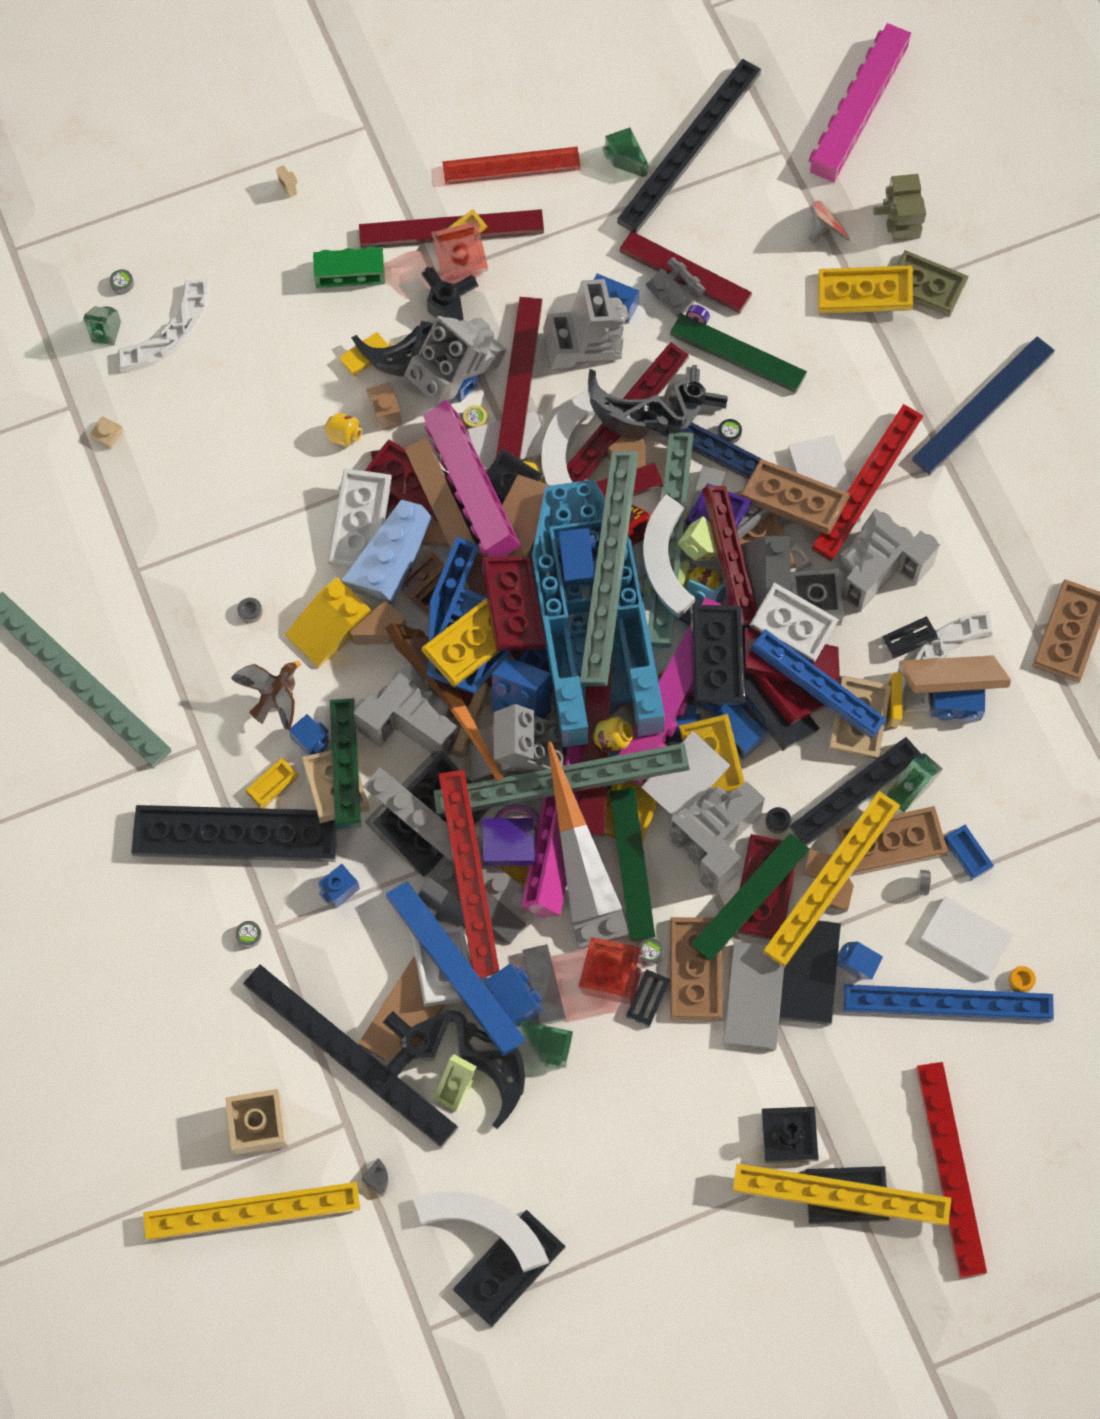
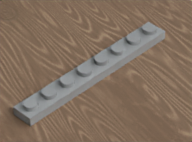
[363,767,527,919]

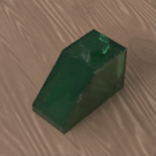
[602,127,648,177]
[83,306,121,346]
[886,753,943,812]
[521,1020,573,1069]

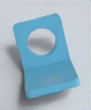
[686,580,726,604]

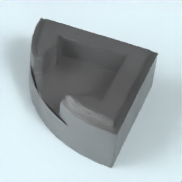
[361,1158,389,1197]

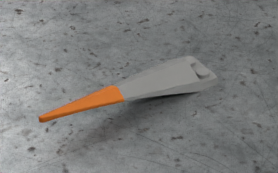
[548,741,629,948]

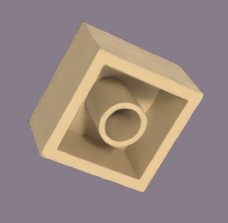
[225,1089,288,1156]

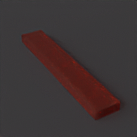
[442,146,581,185]

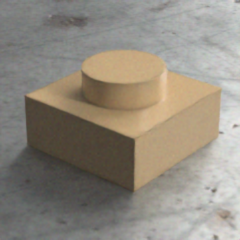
[276,165,298,198]
[89,416,124,449]

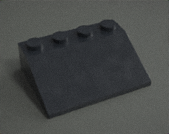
[365,751,490,877]

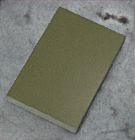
[897,250,969,317]

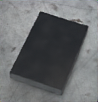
[805,1166,890,1224]

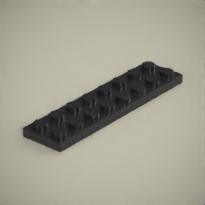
[131,805,338,862]

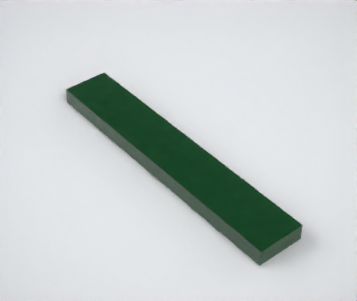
[670,313,807,393]
[330,698,362,830]
[610,788,656,942]
[691,833,810,963]

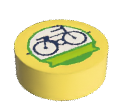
[463,405,487,429]

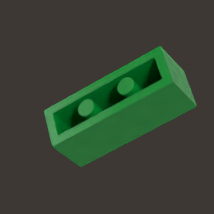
[313,247,385,288]

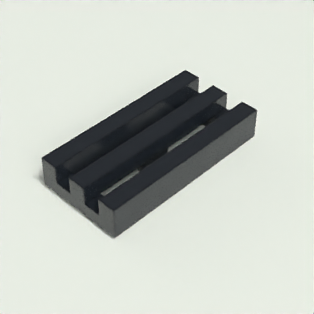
[882,616,938,659]
[626,969,670,1028]

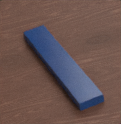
[750,629,886,739]

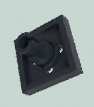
[761,1106,819,1163]

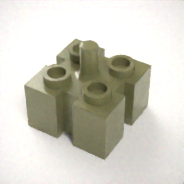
[873,174,926,241]

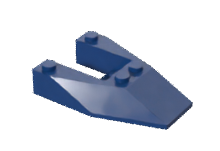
[427,537,538,694]

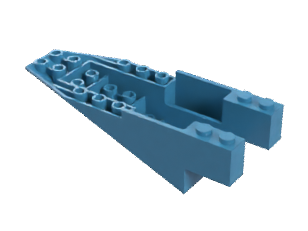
[532,480,665,747]

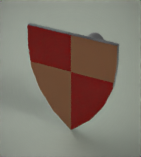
[808,200,850,243]

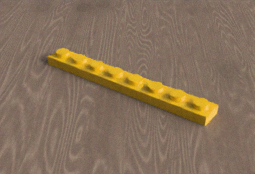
[763,791,900,968]
[732,1163,951,1226]
[143,1182,361,1241]

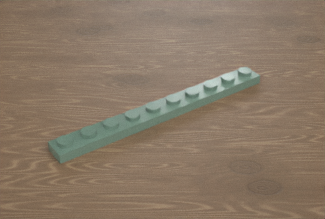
[648,431,693,648]
[580,450,638,686]
[0,591,172,768]
[434,743,690,817]

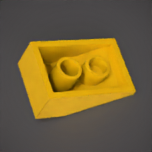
[285,577,371,668]

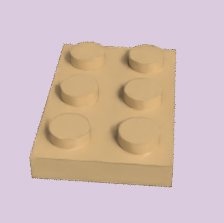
[828,675,891,759]
[302,750,370,823]

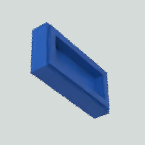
[944,824,994,881]

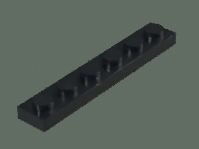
[790,737,922,846]

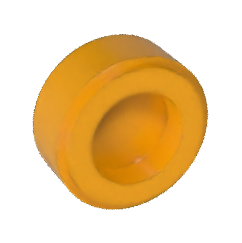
[1008,966,1036,992]

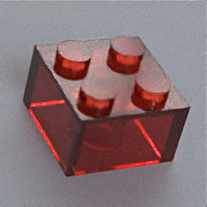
[431,221,488,281]
[578,937,645,1005]

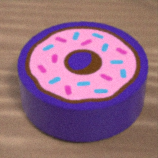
[686,305,710,324]

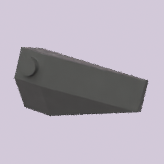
[741,536,791,611]
[418,857,526,944]

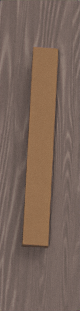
[404,437,487,597]

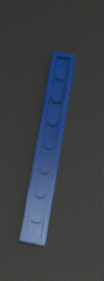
[386,881,525,1056]
[843,984,1054,1021]

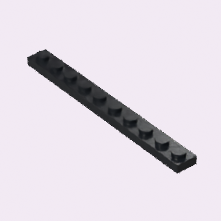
[617,58,761,233]
[243,964,458,1149]

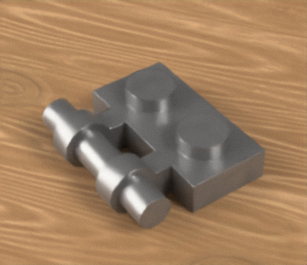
[645,257,706,318]

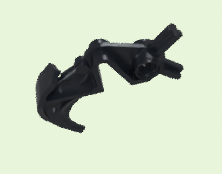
[351,266,479,377]
[588,365,728,440]
[382,1010,525,1129]

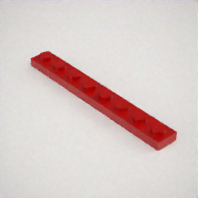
[811,404,924,562]
[439,770,500,978]
[916,1062,987,1279]

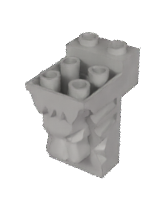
[543,279,629,369]
[404,316,507,404]
[839,508,940,612]
[354,662,458,756]
[470,704,563,783]
[669,781,765,893]

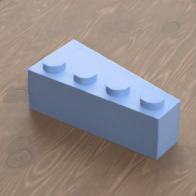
[341,500,433,604]

